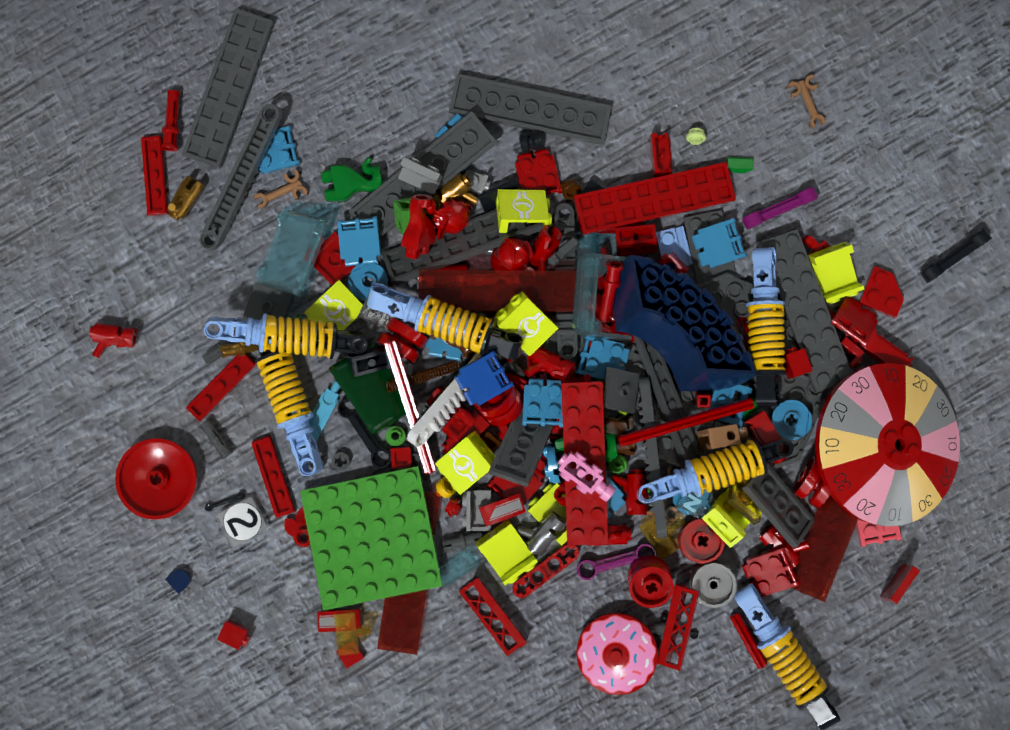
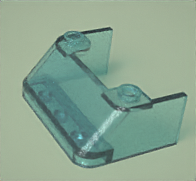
[572,253,631,341]

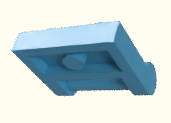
[709,384,753,428]

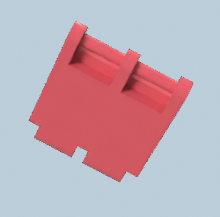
[855,518,901,547]

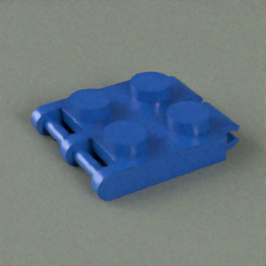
[454,350,514,406]

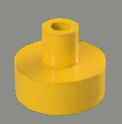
[436,477,456,498]

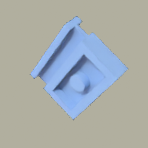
[656,226,693,270]

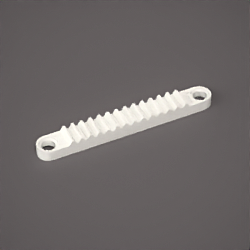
[407,351,502,447]

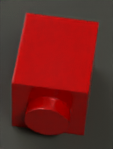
[780,347,813,379]
[217,619,251,650]

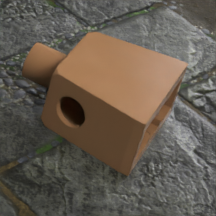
[696,424,748,451]

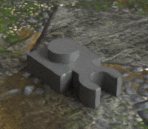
[548,237,579,269]

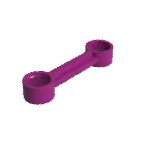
[742,187,819,230]
[577,543,656,580]

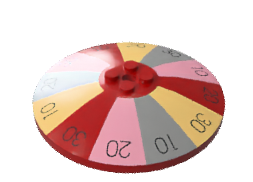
[815,363,960,526]

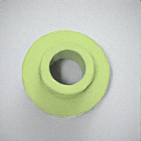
[686,128,706,145]

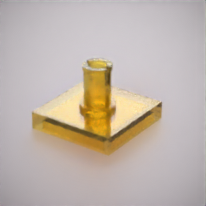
[723,478,762,525]

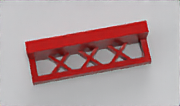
[459,577,527,656]
[657,583,700,671]

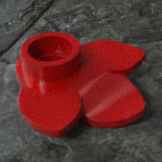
[284,507,310,547]

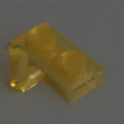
[639,516,684,559]
[334,612,372,656]

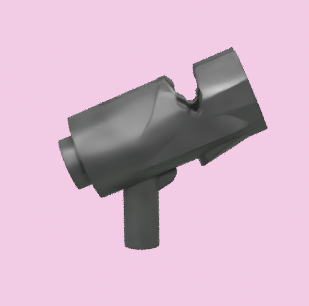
[517,511,566,555]

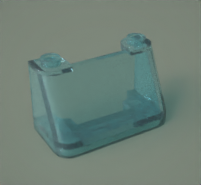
[256,209,332,300]

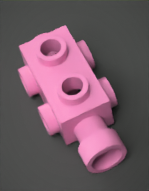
[557,451,616,502]

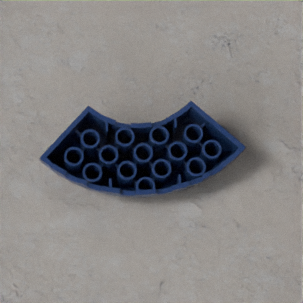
[613,255,756,392]

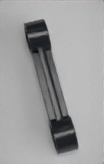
[920,229,992,283]
[338,398,391,469]

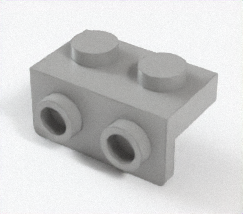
[398,157,442,195]
[462,490,491,531]

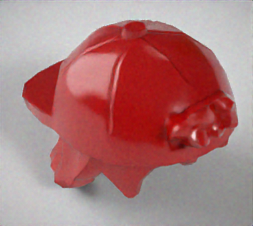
[431,199,472,240]

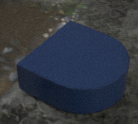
[165,569,191,594]

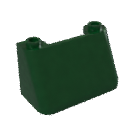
[329,342,417,435]

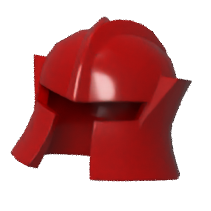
[490,238,533,278]

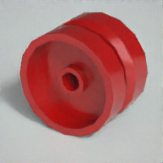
[377,317,429,364]
[474,374,524,426]
[792,456,830,508]
[677,518,725,564]
[627,555,674,608]

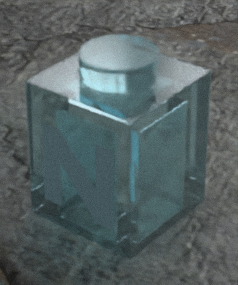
[675,492,709,519]

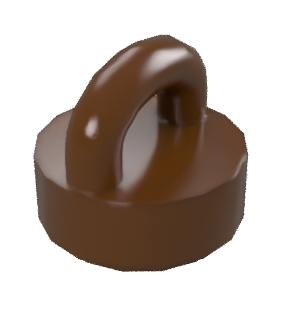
[560,180,582,200]

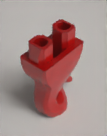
[401,194,436,259]

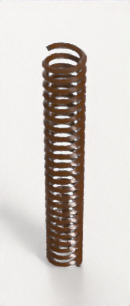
[386,360,460,393]

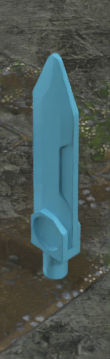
[302,381,340,448]

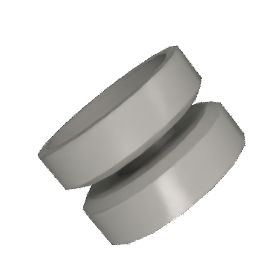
[688,561,737,608]

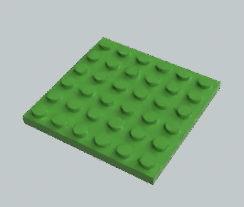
[300,466,443,611]

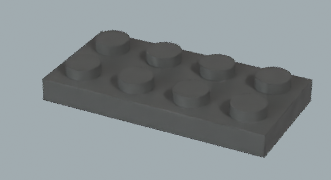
[683,210,736,289]
[489,409,557,487]
[742,464,815,548]

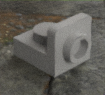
[465,169,491,196]

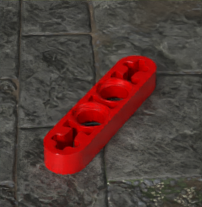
[512,544,579,598]

